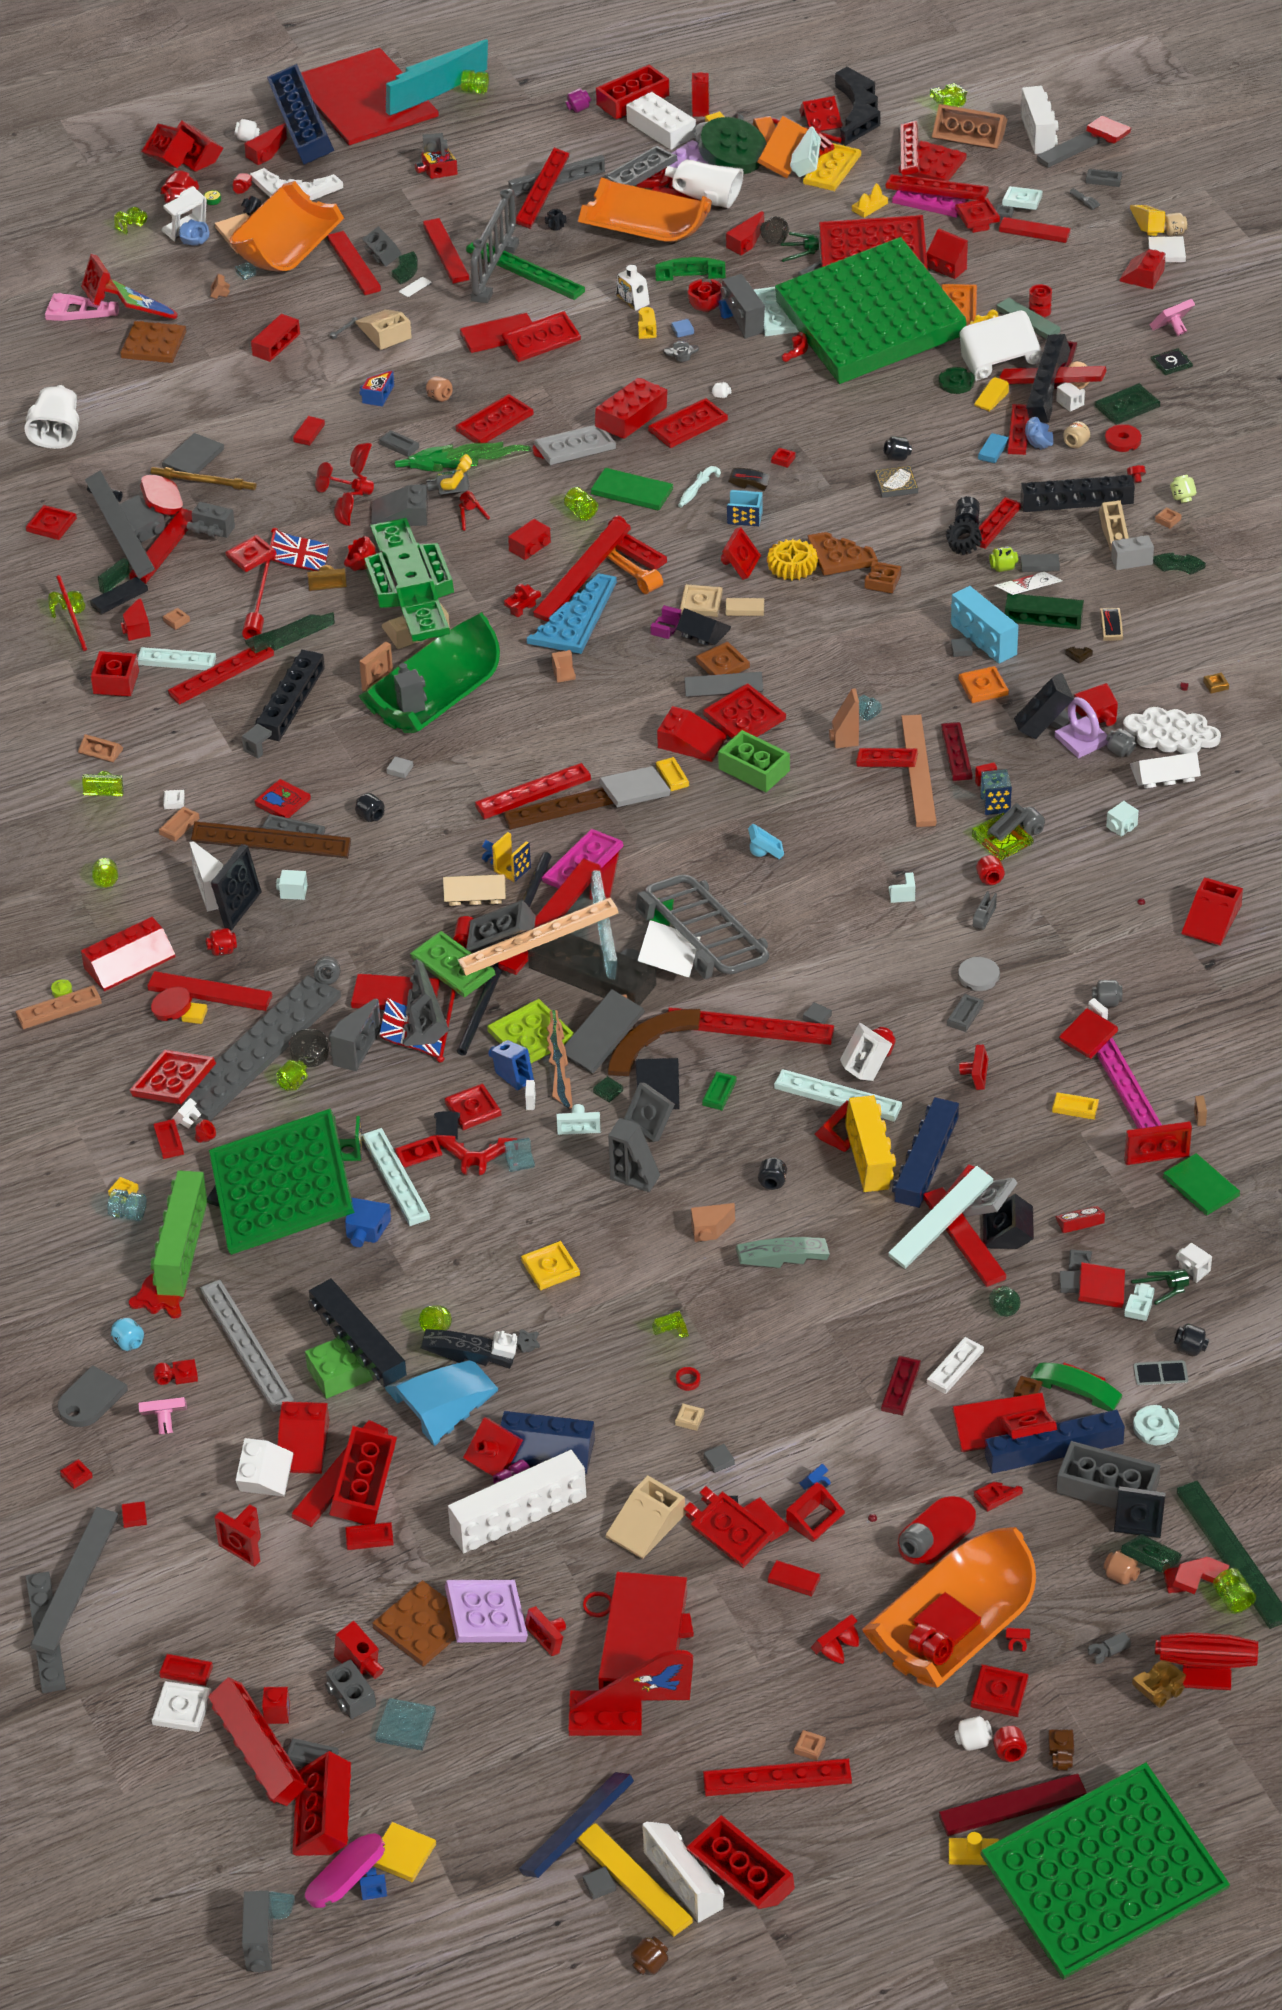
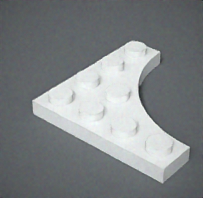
[250,168,343,201]

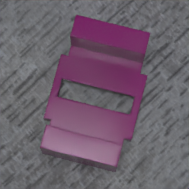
[651,605,682,639]

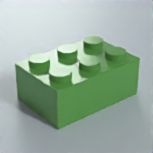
[718,730,790,792]
[305,1338,373,1399]

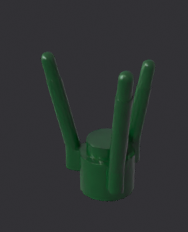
[781,232,819,262]
[1131,1269,1189,1305]

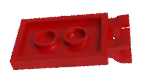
[684,1486,775,1568]

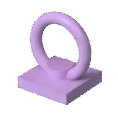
[1055,697,1108,758]

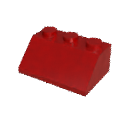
[177,120,224,172]

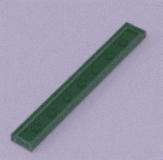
[1177,1481,1282,1629]

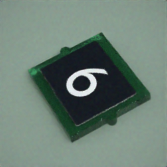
[1151,348,1193,376]

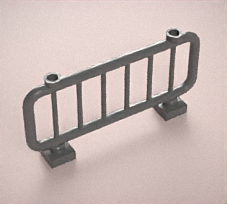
[470,189,519,304]
[635,875,769,979]

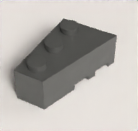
[721,274,765,338]
[608,1118,660,1192]

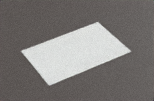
[638,920,701,977]

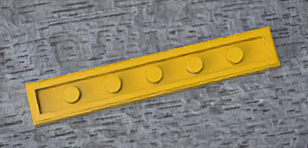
[577,1823,693,1937]

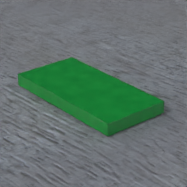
[591,468,673,511]

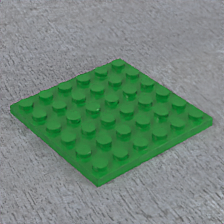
[209,1108,355,1255]

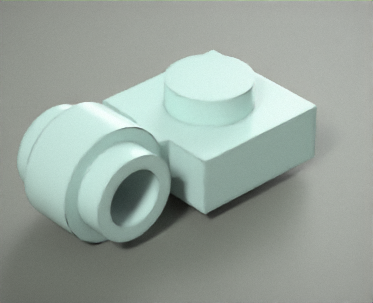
[1125,1283,1155,1321]

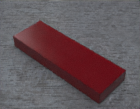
[881,1356,921,1416]

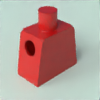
[1074,683,1118,726]
[334,1620,384,1679]

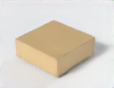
[675,1404,704,1431]

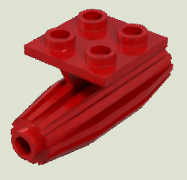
[1155,1632,1258,1691]

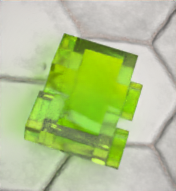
[930,83,968,107]

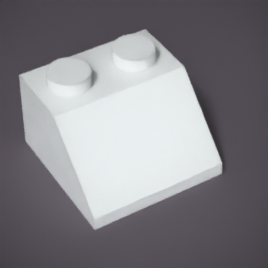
[236,1438,293,1497]

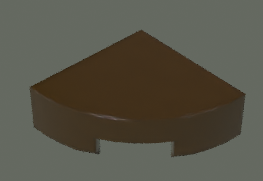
[1065,646,1093,664]

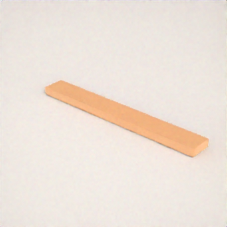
[458,898,618,975]

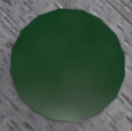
[939,367,975,394]

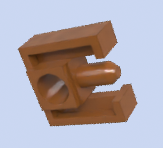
[865,561,901,594]

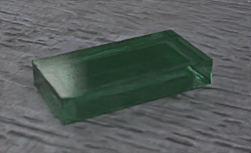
[98,558,130,593]

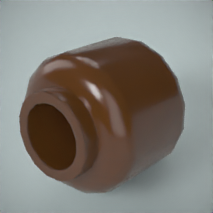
[631,1936,668,1975]

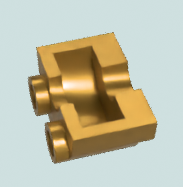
[1132,1660,1186,1708]

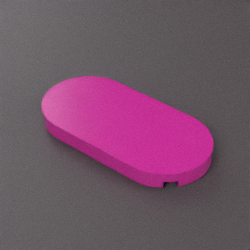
[305,1833,385,1908]

